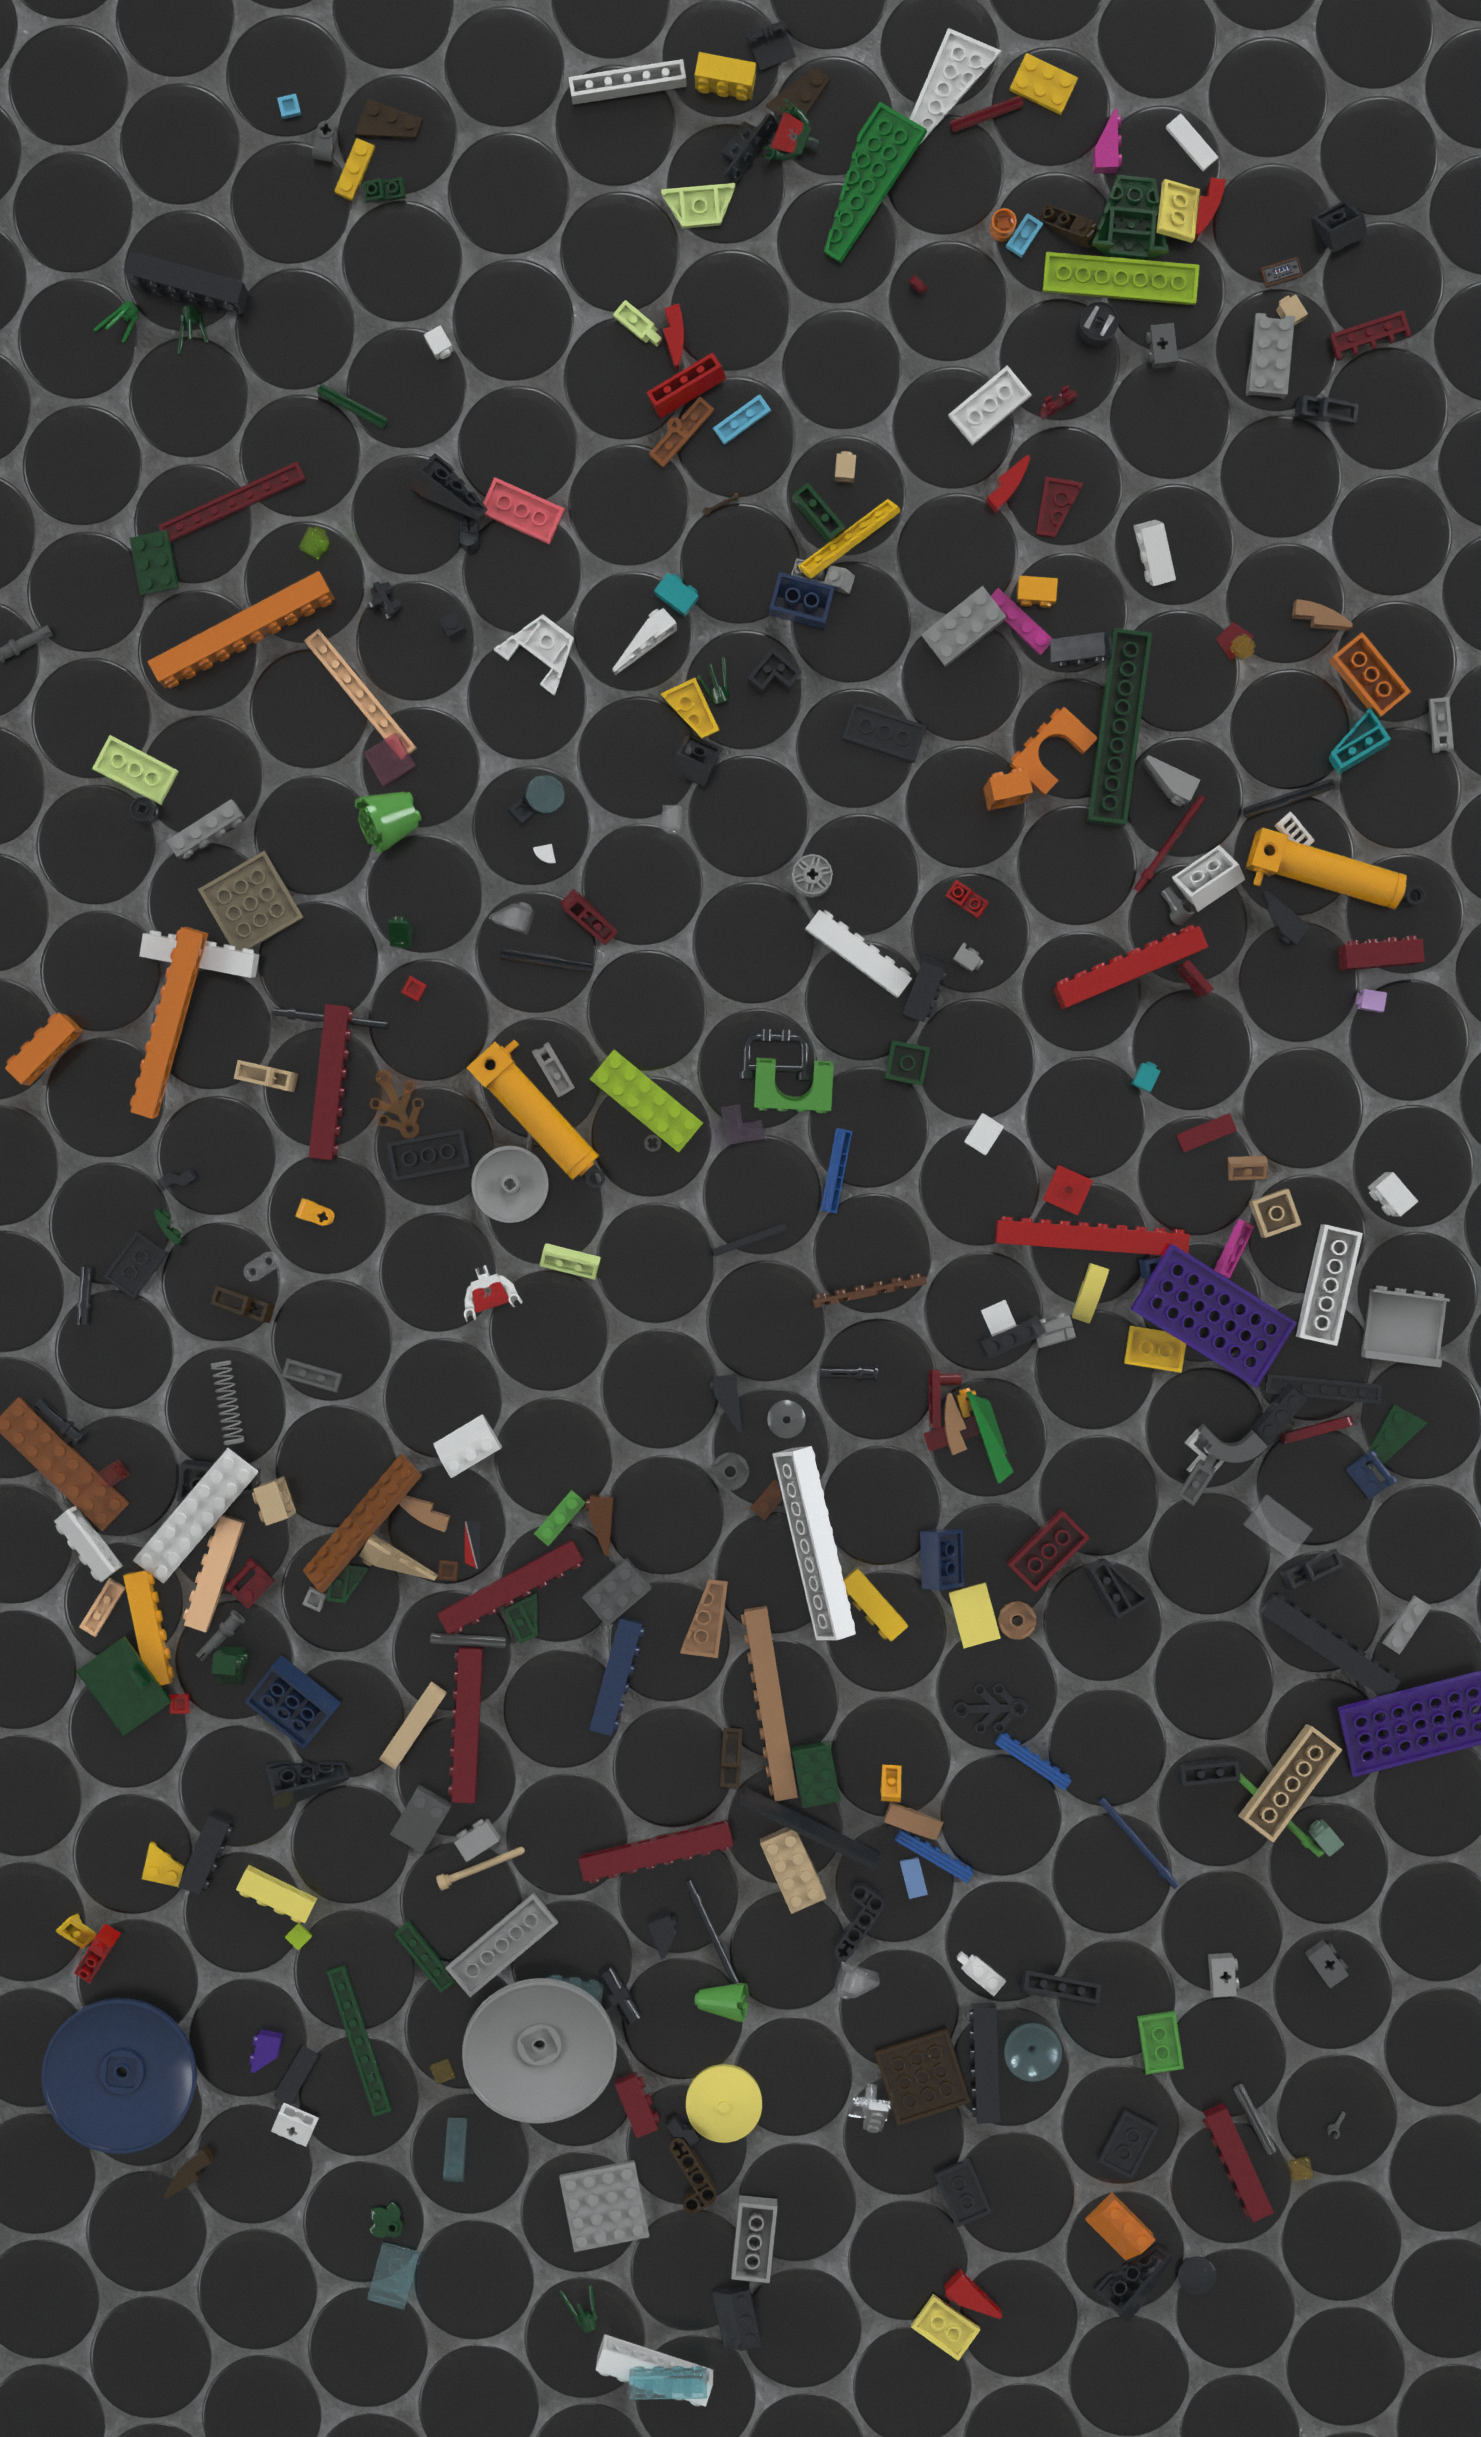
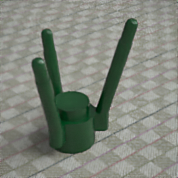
[177,305,209,355]
[697,657,730,705]
[559,2285,598,2332]

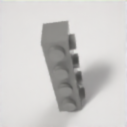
[167,799,245,859]

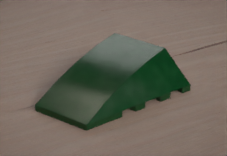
[1092,175,1169,260]

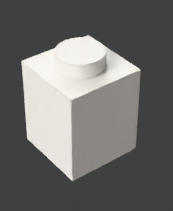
[424,325,453,360]

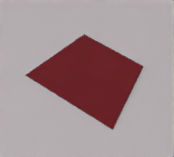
[1216,622,1255,660]

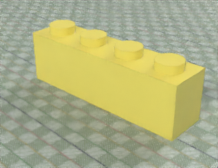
[236,1865,318,1923]

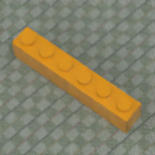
[123,1570,175,1686]

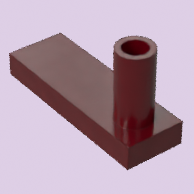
[928,1369,962,1428]

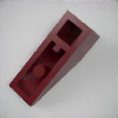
[560,889,618,945]

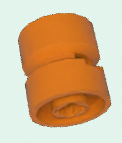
[989,208,1017,242]

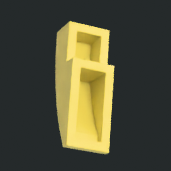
[1071,1263,1109,1324]

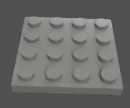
[559,2160,650,2252]

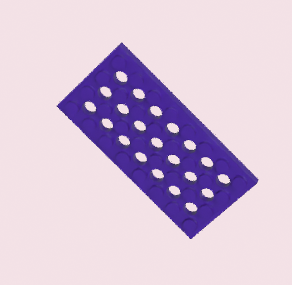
[1130,1243,1297,1388]
[1338,1671,1481,1777]

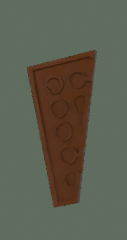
[812,1273,927,1308]

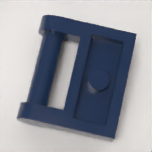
[1346,1449,1398,1500]

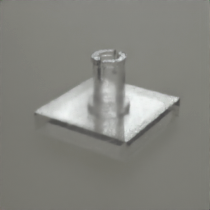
[849,2084,891,2121]

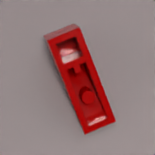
[944,2269,1002,2319]

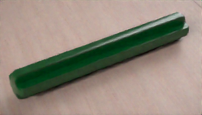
[317,384,387,429]

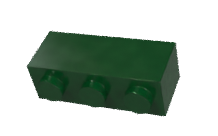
[792,482,845,543]

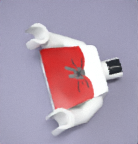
[464,1265,522,1322]

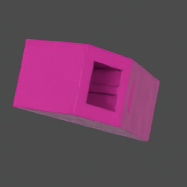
[1093,109,1122,174]

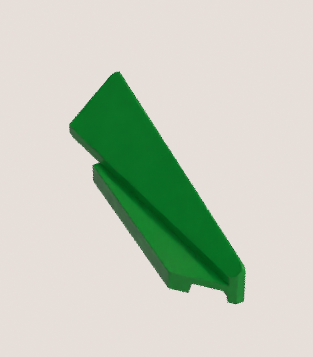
[966,1391,1013,1484]

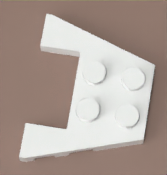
[494,615,574,695]

